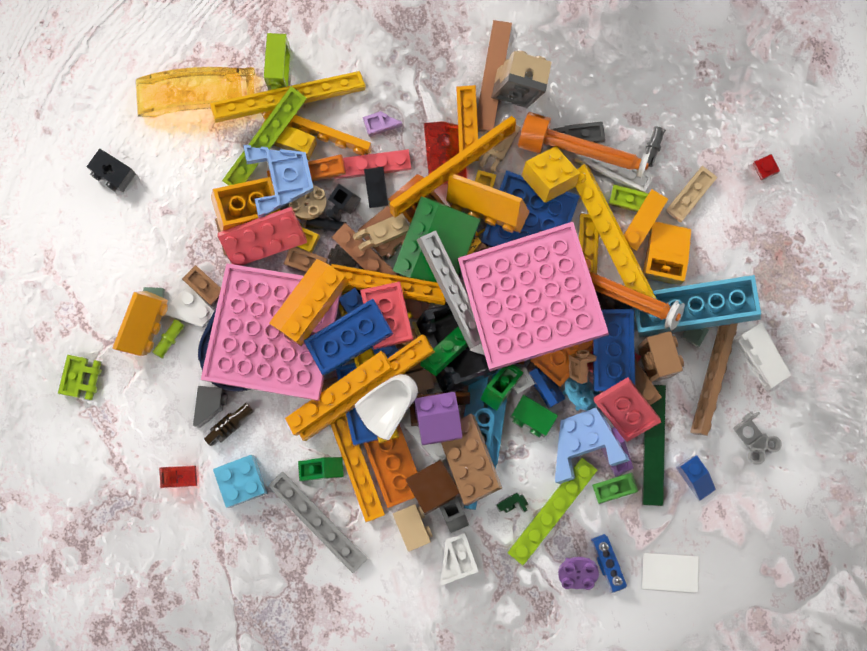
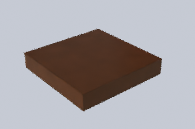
[405,459,460,515]

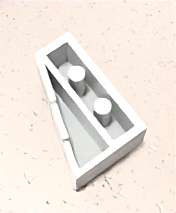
[733,322,791,390]

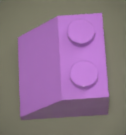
[414,392,462,446]

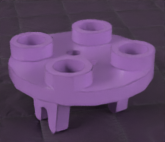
[558,557,599,590]

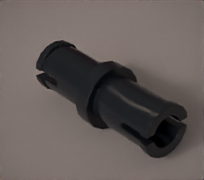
[306,217,347,233]

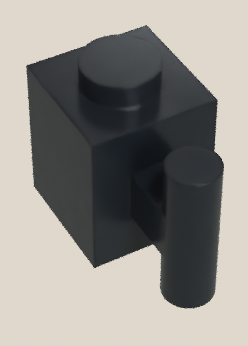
[326,183,361,221]

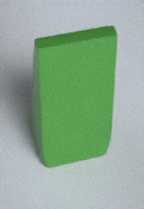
[592,472,638,504]

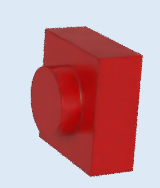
[752,154,780,180]

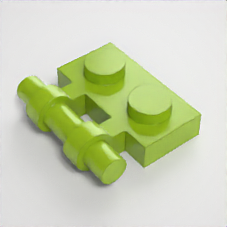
[58,355,102,401]

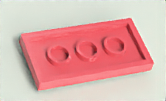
[217,207,307,266]

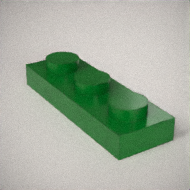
[420,326,468,376]

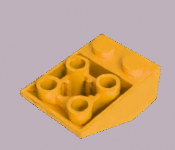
[643,221,691,286]

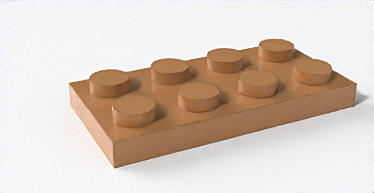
[441,414,502,506]

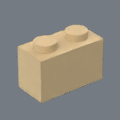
[393,504,433,552]

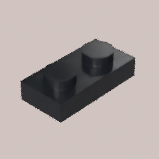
[364,167,389,208]

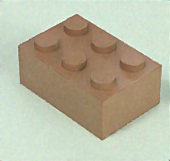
[637,331,684,383]

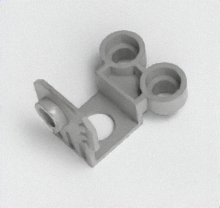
[733,412,782,464]

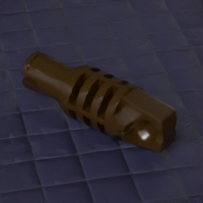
[204,402,254,446]

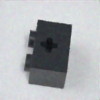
[86,148,136,192]

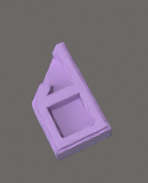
[362,111,402,137]

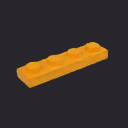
[456,85,480,161]

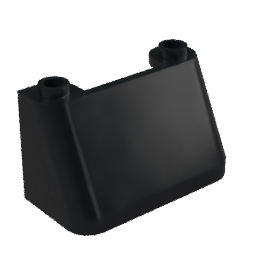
[416,304,498,393]

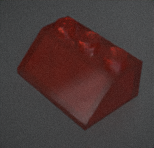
[424,121,467,185]

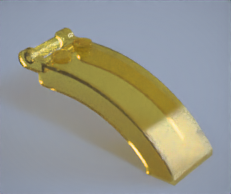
[135,67,255,117]

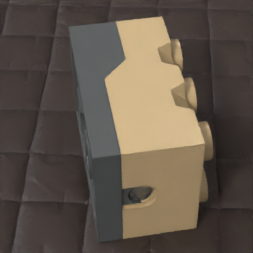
[491,50,552,108]

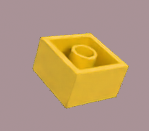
[521,146,580,203]

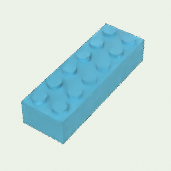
[634,275,761,338]

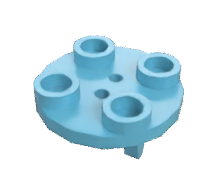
[562,376,601,411]

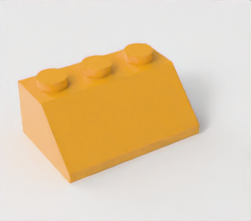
[112,291,168,356]

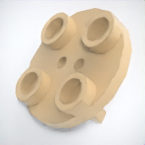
[288,185,327,220]

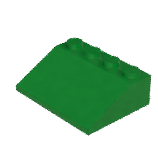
[393,196,481,282]

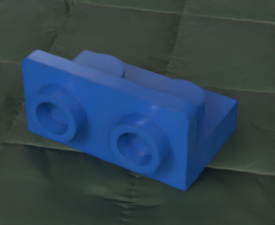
[529,368,565,409]

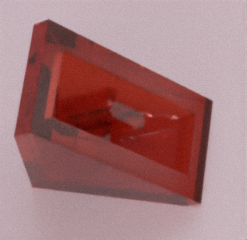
[159,466,197,489]

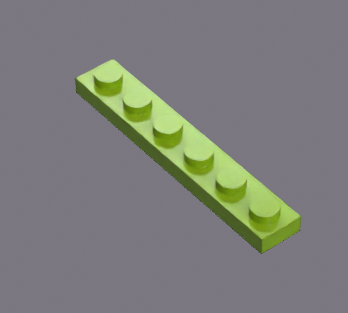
[222,86,307,186]
[507,458,598,566]

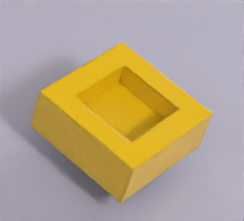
[475,170,497,188]
[296,227,320,253]

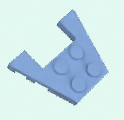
[243,145,313,218]
[555,408,630,484]

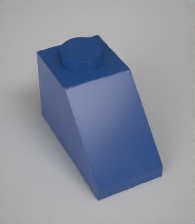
[676,455,716,501]

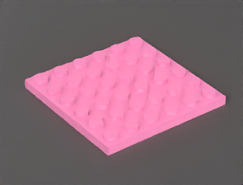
[458,222,609,371]
[201,263,341,401]

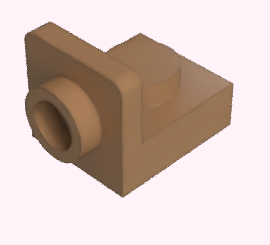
[569,350,596,384]

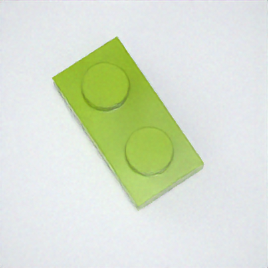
[608,185,649,212]

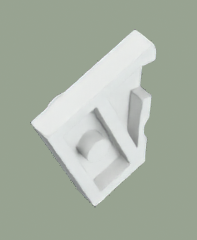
[165,286,214,328]
[441,533,479,585]

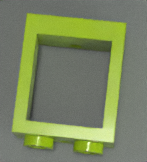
[264,33,291,90]

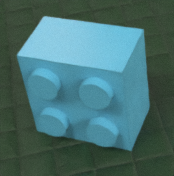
[213,455,268,508]

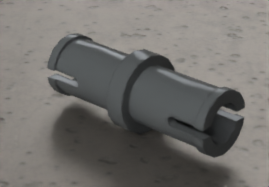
[645,126,666,167]

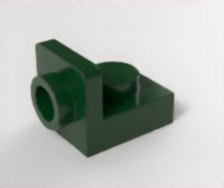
[496,493,528,513]

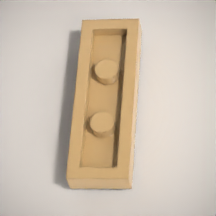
[666,165,718,223]

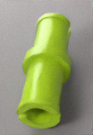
[152,319,185,359]

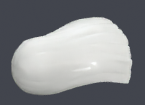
[355,374,418,440]

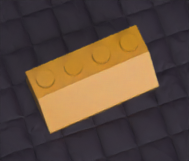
[446,173,530,233]
[269,259,349,346]

